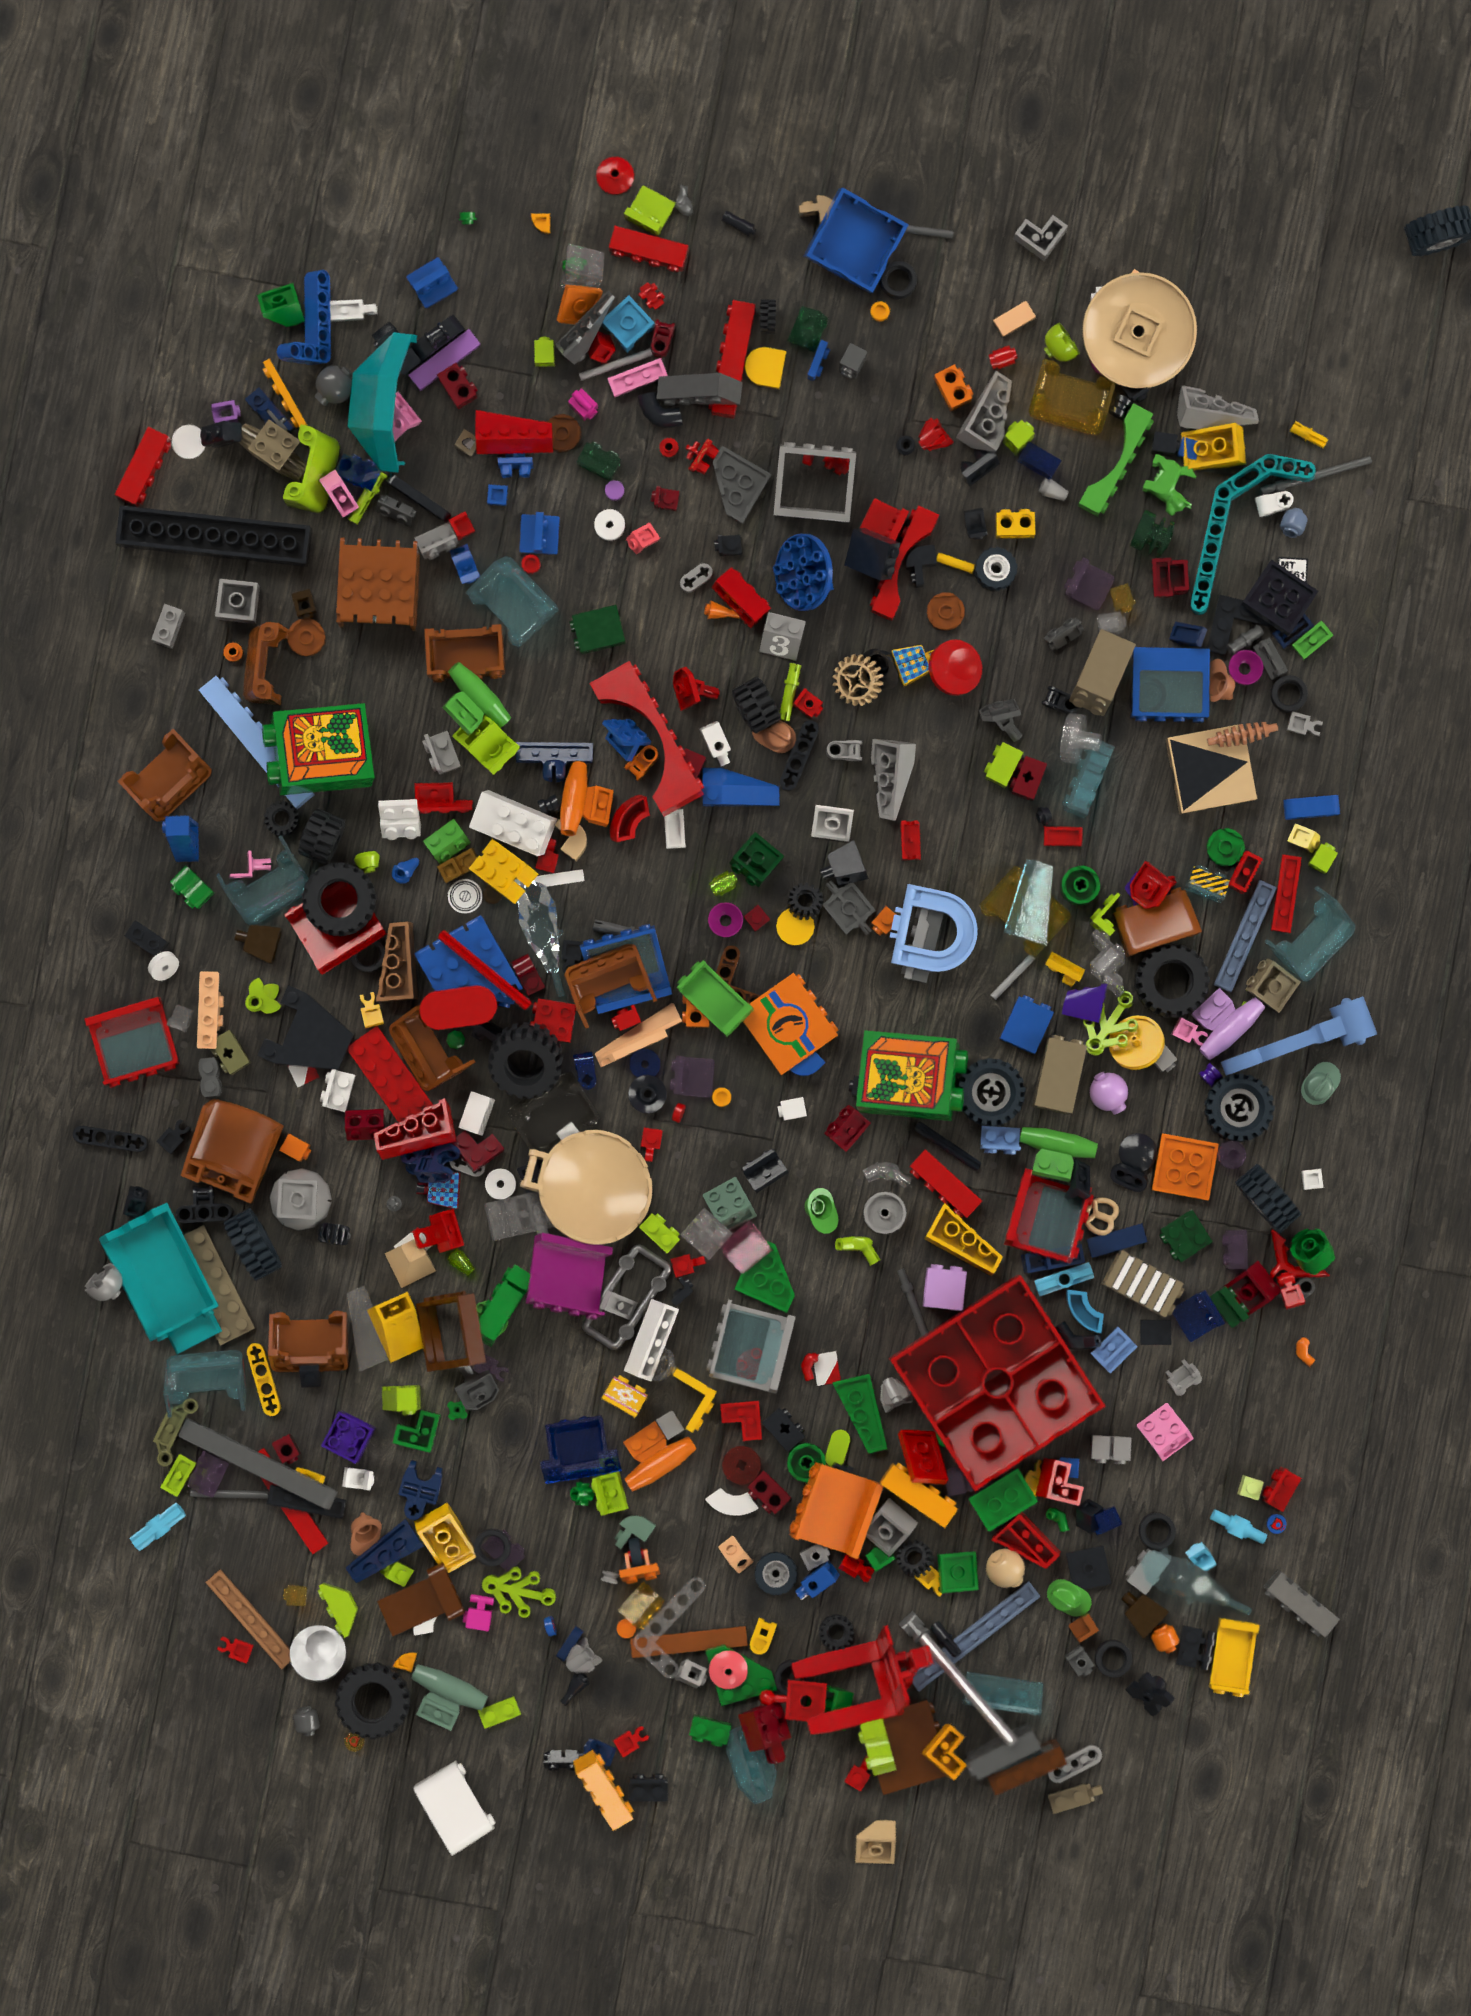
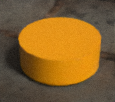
[870,301,890,322]
[712,1088,731,1107]

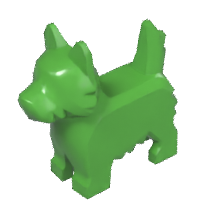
[1143,454,1197,516]

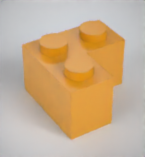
[921,1724,967,1780]

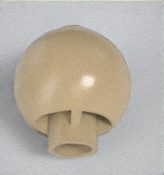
[986,1549,1025,1588]

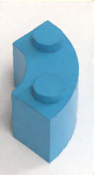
[1066,1290,1104,1333]

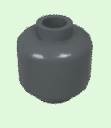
[293,1706,320,1736]

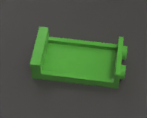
[677,960,754,1037]

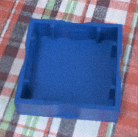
[803,187,909,293]

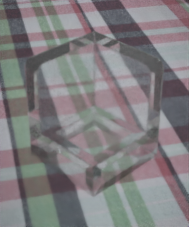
[167,1005,195,1032]

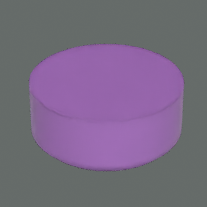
[605,480,624,500]

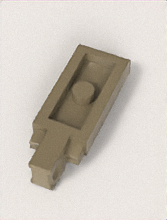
[1048,1783,1103,1814]

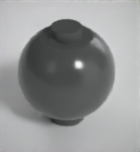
[314,365,352,406]

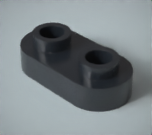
[1110,1163,1148,1192]

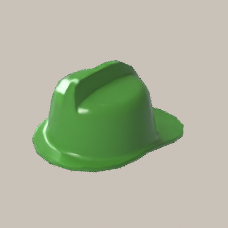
[805,1188,838,1234]
[1047,1579,1092,1616]

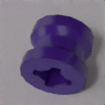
[1198,1063,1223,1087]

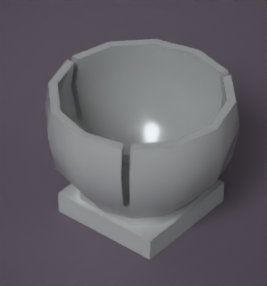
[270,1168,332,1231]

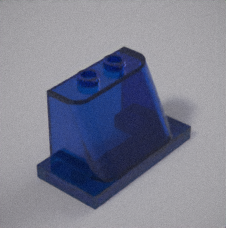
[540,1415,622,1484]

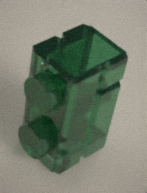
[576,441,621,481]

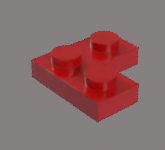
[720,1401,762,1441]

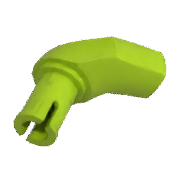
[835,1236,881,1266]

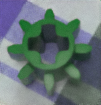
[570,1482,594,1506]

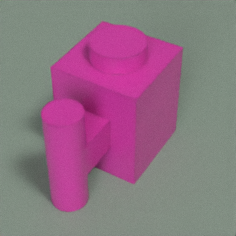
[568,388,598,421]
[463,1594,494,1631]

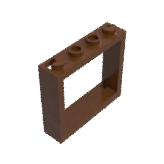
[416,1291,486,1372]

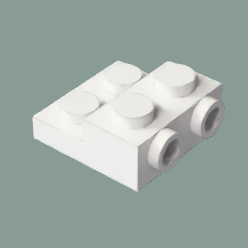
[378,799,421,840]

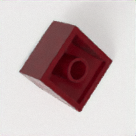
[1224,1260,1281,1316]

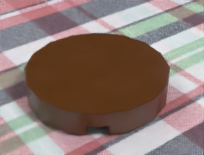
[547,414,581,453]

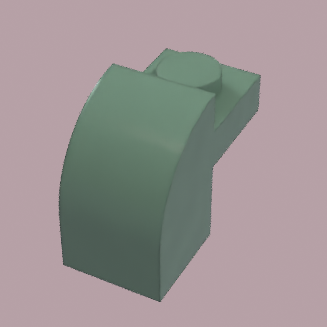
[614,1515,656,1549]

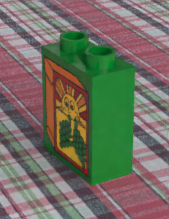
[262,703,374,796]
[856,1030,968,1121]

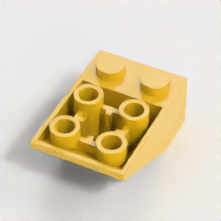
[367,1292,423,1363]

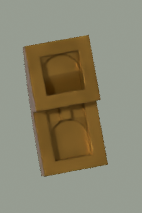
[437,848,478,883]

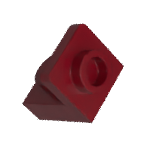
[651,486,680,511]

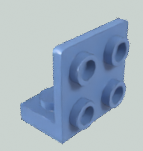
[980,1126,1021,1155]

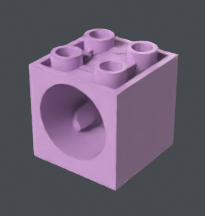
[922,1264,967,1311]

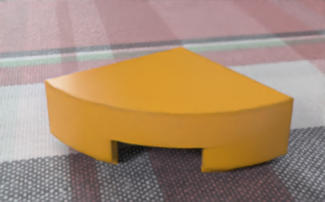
[531,214,550,234]
[393,1652,417,1672]

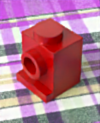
[793,688,823,719]
[611,1005,641,1031]

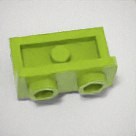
[591,1471,629,1516]

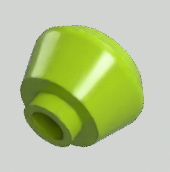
[354,851,380,873]

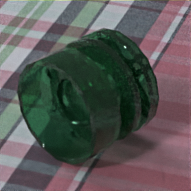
[1130,509,1175,558]

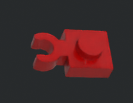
[838,1554,875,1583]
[217,1637,254,1664]
[612,1726,649,1758]

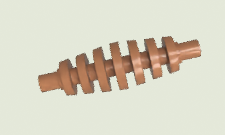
[1207,722,1278,748]

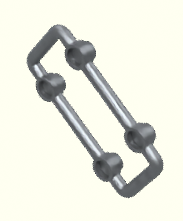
[582,1245,671,1350]

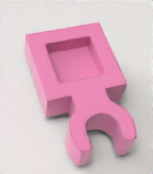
[1171,1017,1208,1046]

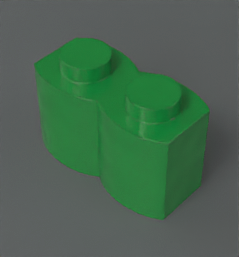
[170,865,215,909]

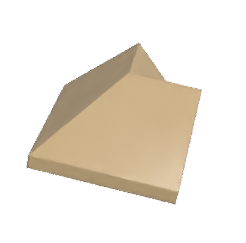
[385,1237,436,1288]

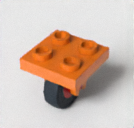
[619,1538,660,1584]

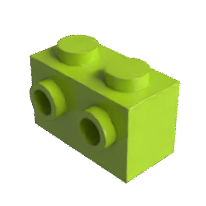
[1003,420,1035,456]
[639,1213,681,1254]

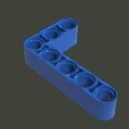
[277,270,331,365]

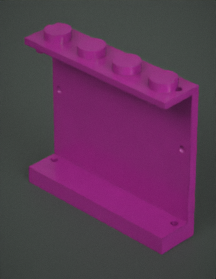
[526,1233,613,1320]

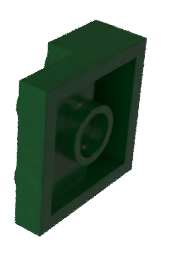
[729,832,784,888]
[1159,1209,1213,1262]

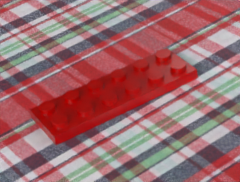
[348,1026,434,1123]

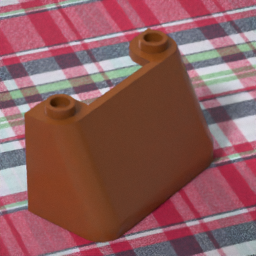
[243,622,289,705]
[118,729,212,822]
[1112,887,1202,958]
[268,1311,348,1372]

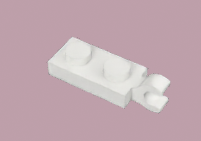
[330,299,377,322]

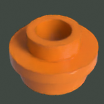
[224,642,243,662]

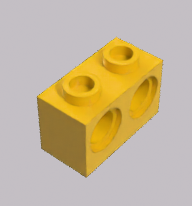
[995,509,1035,538]

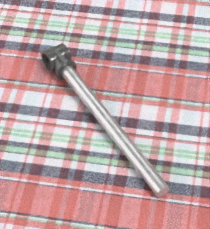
[898,1610,1018,1746]

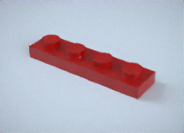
[1271,855,1302,933]

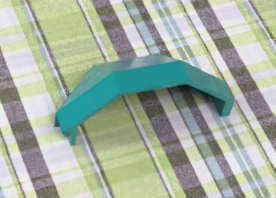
[348,333,417,473]

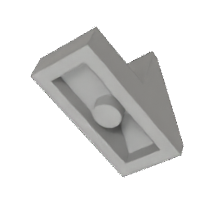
[600,1290,637,1320]

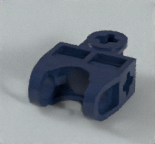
[400,1143,461,1183]
[398,1460,442,1520]

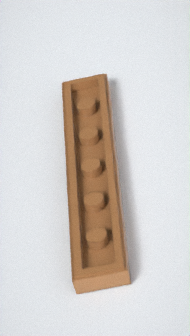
[205,1569,291,1669]

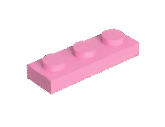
[608,358,668,397]

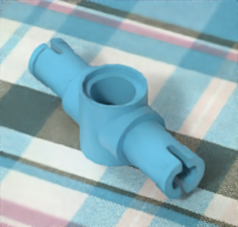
[1210,1509,1267,1544]

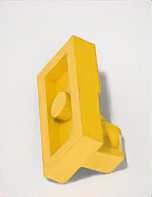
[1045,952,1085,987]

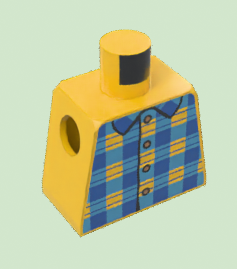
[891,645,933,687]

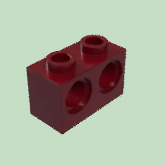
[437,363,478,410]
[345,1109,385,1141]
[747,1470,791,1514]

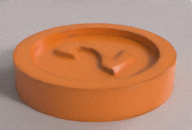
[617,1619,636,1638]

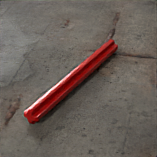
[438,930,531,1010]

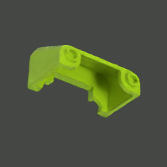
[283,424,340,513]

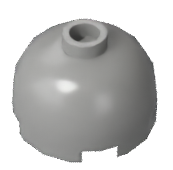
[85,1263,123,1301]

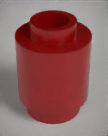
[988,345,1018,369]

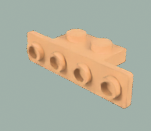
[197,971,224,1049]

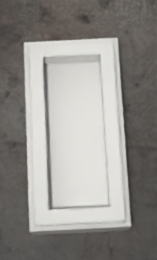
[664,809,686,849]

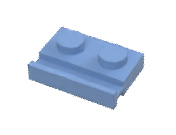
[1090,1326,1138,1373]

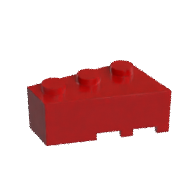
[992,1512,1061,1569]

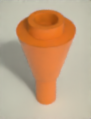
[704,600,739,619]

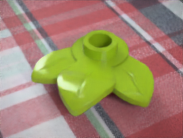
[245,978,281,1014]

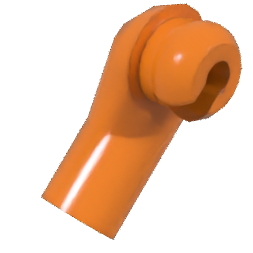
[1296,1337,1315,1367]

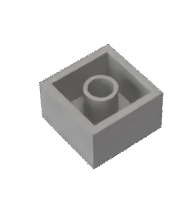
[215,579,260,624]

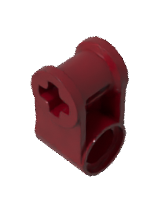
[651,319,675,358]

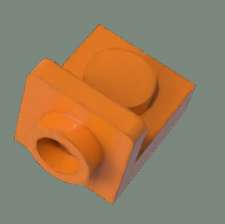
[871,906,896,936]

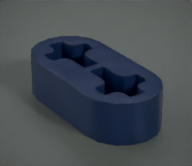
[556,1626,584,1662]

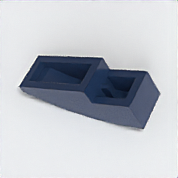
[1021,1244,1085,1274]

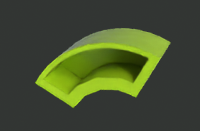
[858,1719,897,1776]

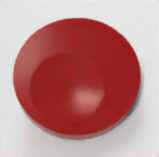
[928,640,982,696]

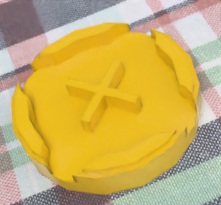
[776,908,815,946]

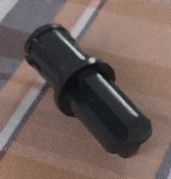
[930,1621,961,1657]

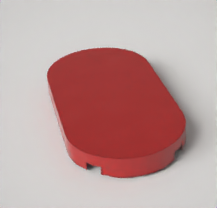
[420,985,497,1030]

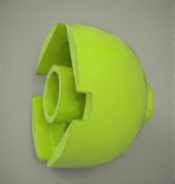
[1044,323,1080,362]

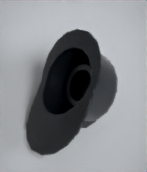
[863,649,898,690]

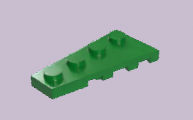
[832,1374,887,1453]

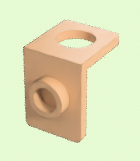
[718,1536,753,1573]

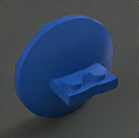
[773,534,834,611]

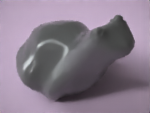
[675,185,693,216]

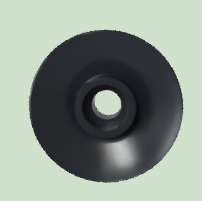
[628,1075,667,1113]

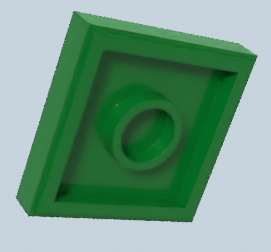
[937,1551,979,1593]

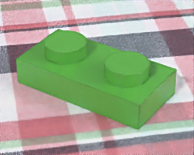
[1291,620,1333,660]

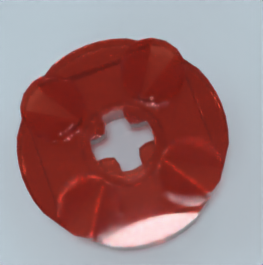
[722,1446,761,1485]

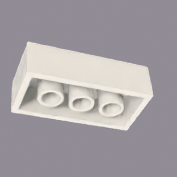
[469,790,557,856]

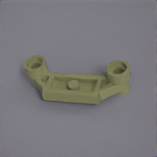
[153,1398,199,1466]

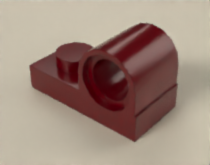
[511,953,545,996]

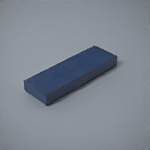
[1086,1223,1147,1258]

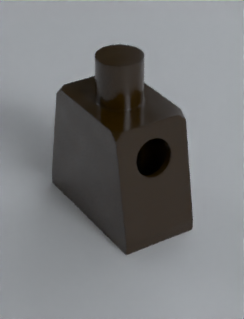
[234,925,283,964]
[1121,1591,1169,1639]

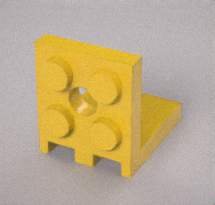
[673,1368,717,1432]

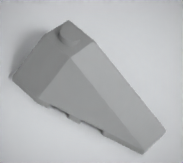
[1177,385,1259,429]

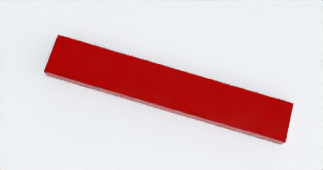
[258,1448,329,1555]

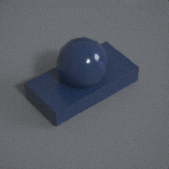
[1169,622,1207,647]

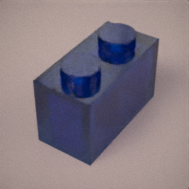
[1018,442,1062,479]

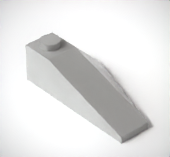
[956,371,1012,452]
[871,739,916,820]

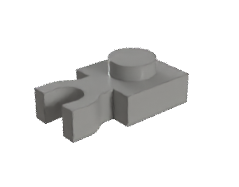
[1286,711,1323,737]

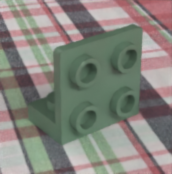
[703,1177,757,1234]

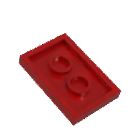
[898,1429,949,1484]

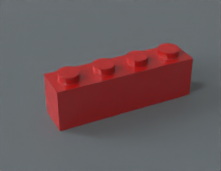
[609,226,689,272]
[114,426,172,507]
[909,1149,982,1218]

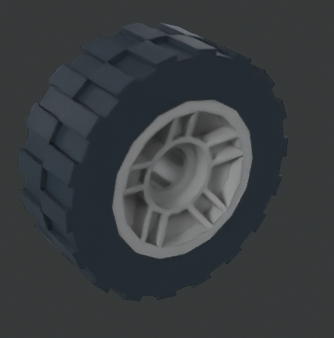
[755,1552,797,1595]

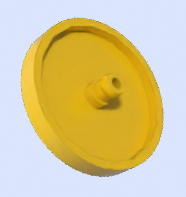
[1109,1015,1165,1070]

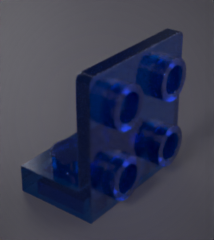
[1172,1290,1225,1342]

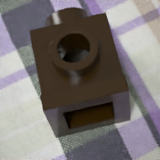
[291,589,317,620]

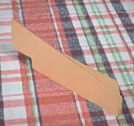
[595,1003,682,1067]

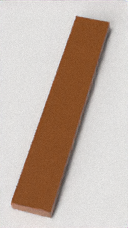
[630,1626,748,1658]

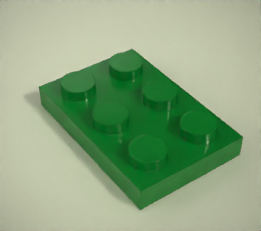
[968,1468,1038,1532]

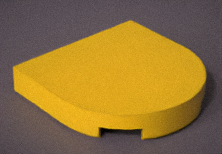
[745,347,786,389]

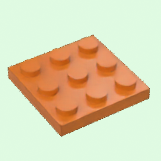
[1152,1133,1219,1201]

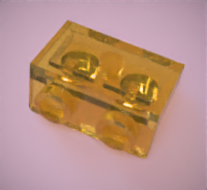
[618,1581,665,1629]

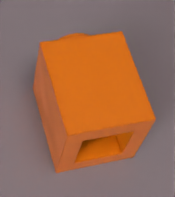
[280,1134,311,1162]

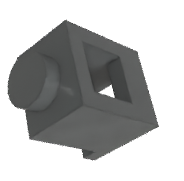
[1065,1645,1094,1677]

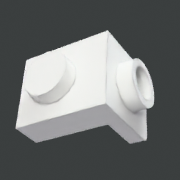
[342,1467,374,1491]

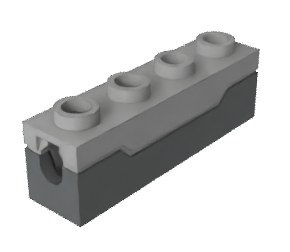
[901,907,944,984]

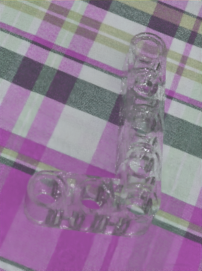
[632,1577,705,1679]

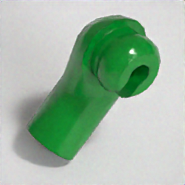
[1045,1508,1069,1532]

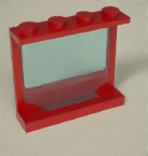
[84,997,180,1088]
[1004,1168,1094,1264]

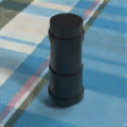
[721,211,757,237]

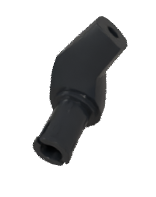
[1055,1321,1101,1350]

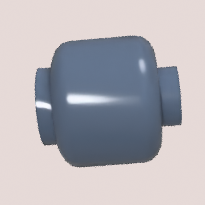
[1280,508,1308,538]

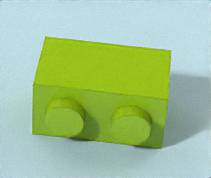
[984,742,1023,788]

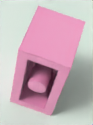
[319,470,359,517]

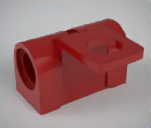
[413,1209,465,1253]

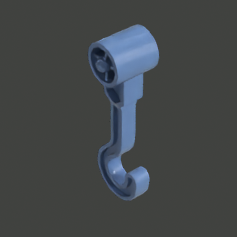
[1221,997,1377,1075]

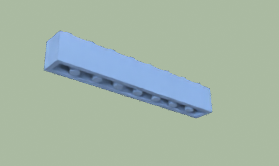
[199,676,315,809]

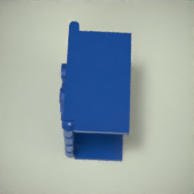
[414,916,523,999]

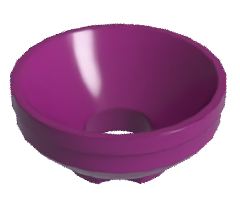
[1228,650,1263,685]
[708,902,743,937]

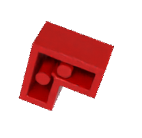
[1035,1458,1084,1506]

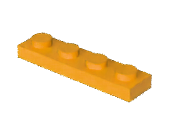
[263,358,307,428]

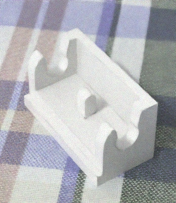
[458,1091,495,1136]

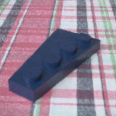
[346,1519,424,1583]

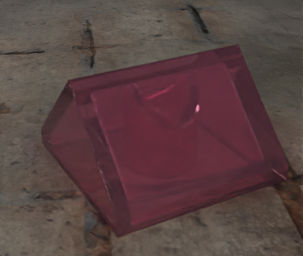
[720,1220,772,1274]

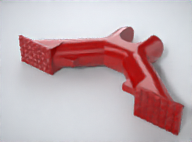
[1270,1230,1330,1279]

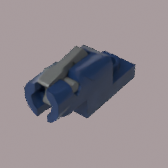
[245,387,295,434]

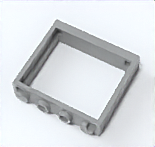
[774,442,856,522]

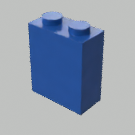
[999,995,1054,1055]

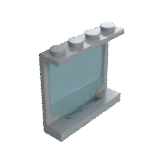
[707,1299,796,1394]

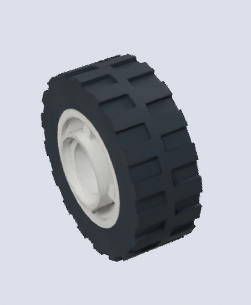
[974,547,1018,591]

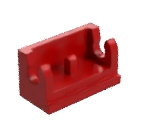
[900,820,921,861]

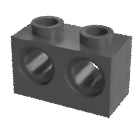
[839,343,867,379]

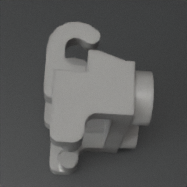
[1165,1359,1202,1396]

